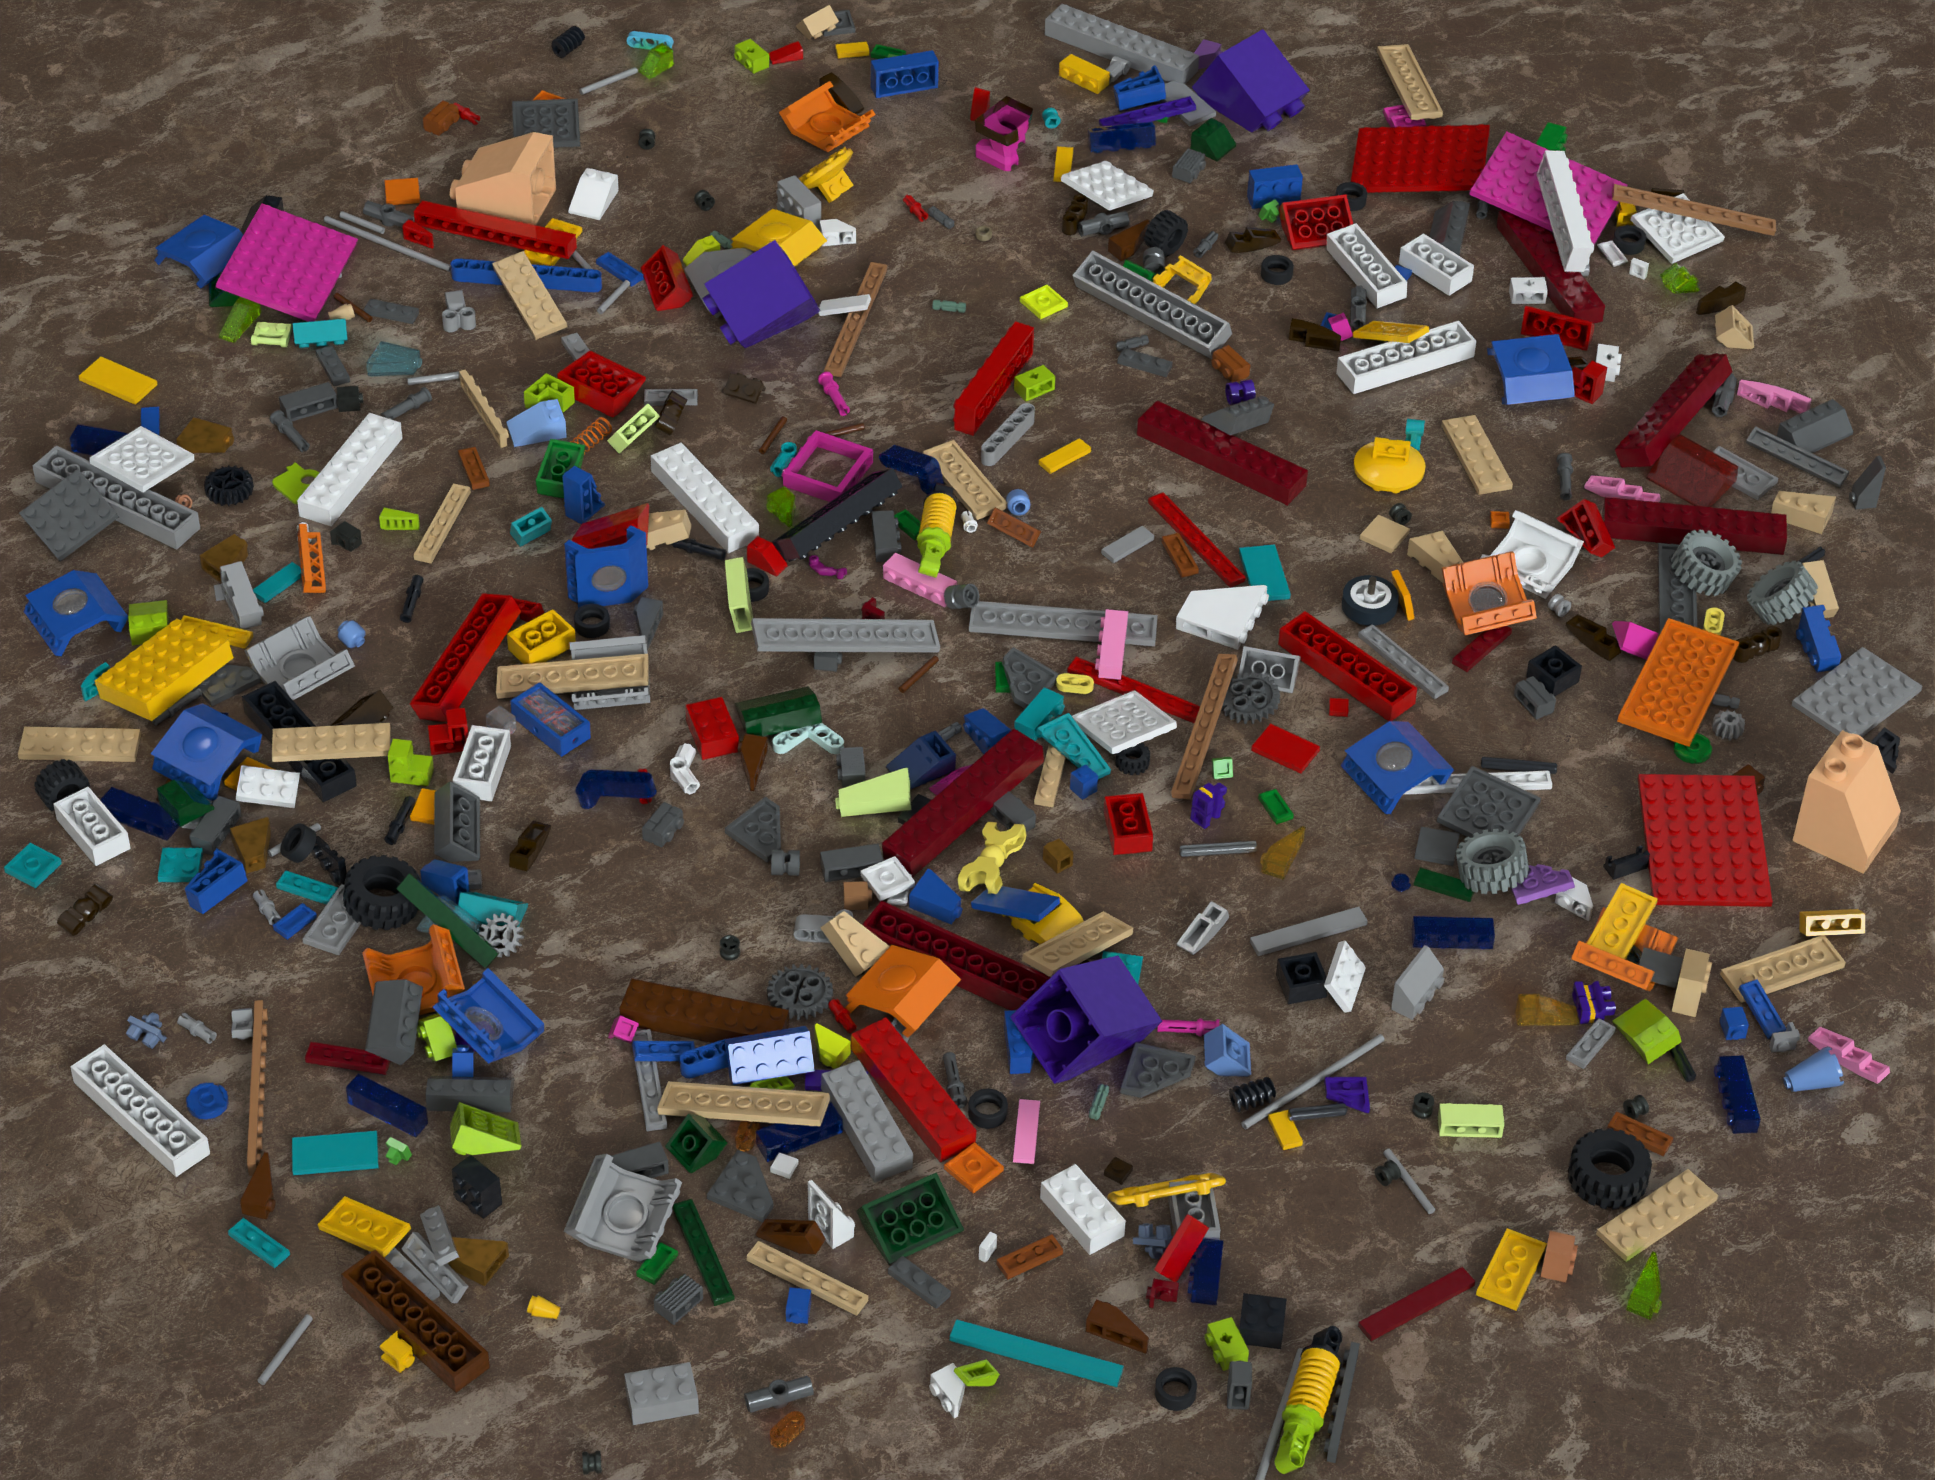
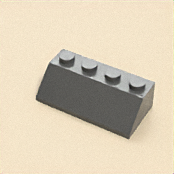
[1429,201,1470,256]
[1202,396,1274,435]
[1777,399,1853,453]
[434,781,480,862]
[365,979,423,1065]
[426,1076,515,1112]

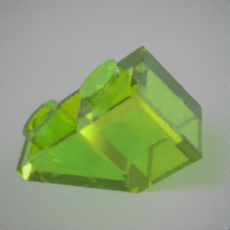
[639,43,674,79]
[1660,263,1700,294]
[766,486,795,528]

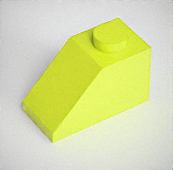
[683,235,720,266]
[815,1023,851,1069]

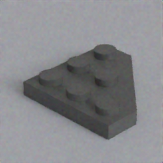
[1002,647,1060,709]
[197,664,261,707]
[725,797,781,863]
[1120,1042,1196,1098]
[707,1150,773,1222]

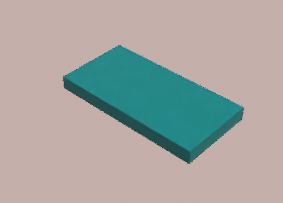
[1239,544,1291,601]
[292,1131,379,1175]

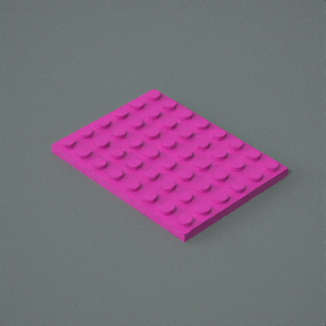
[1469,131,1628,245]
[216,203,358,322]

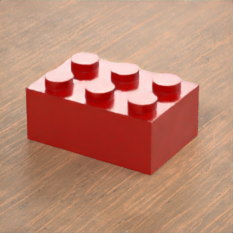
[685,697,739,760]
[1103,793,1153,855]

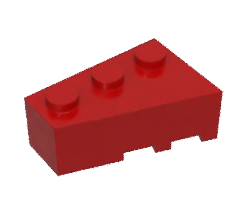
[1556,499,1615,558]

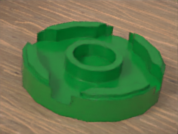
[1673,733,1712,764]

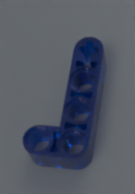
[879,445,944,494]
[575,770,657,809]

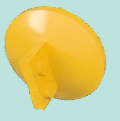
[798,147,854,203]
[1354,437,1425,493]

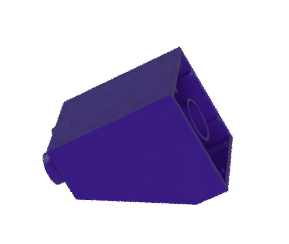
[1192,29,1310,133]
[702,240,821,348]
[1010,955,1163,1084]

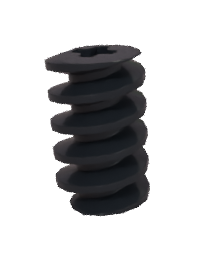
[551,26,585,58]
[1229,1077,1276,1113]

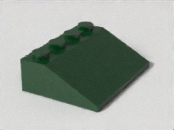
[735,686,822,737]
[856,1172,964,1265]

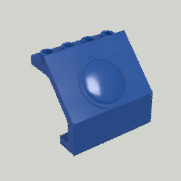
[155,215,243,289]
[1487,334,1575,405]
[151,703,262,801]

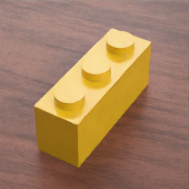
[1059,54,1110,94]
[1799,909,1865,936]

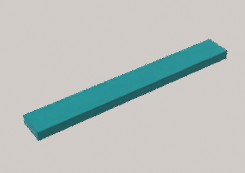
[949,1319,1124,1387]

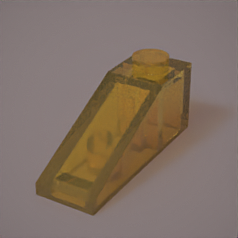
[1260,826,1306,880]
[1515,994,1579,1026]

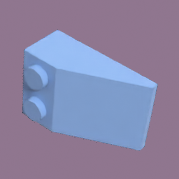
[506,399,567,447]

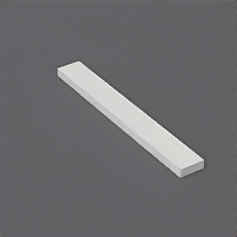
[1404,771,1552,794]

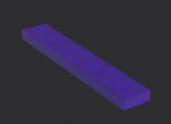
[1099,96,1196,133]

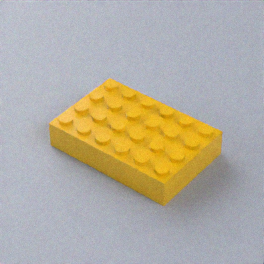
[95,618,234,721]

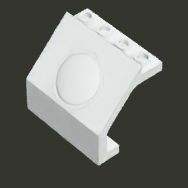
[1480,510,1584,599]

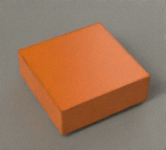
[1490,511,1510,529]

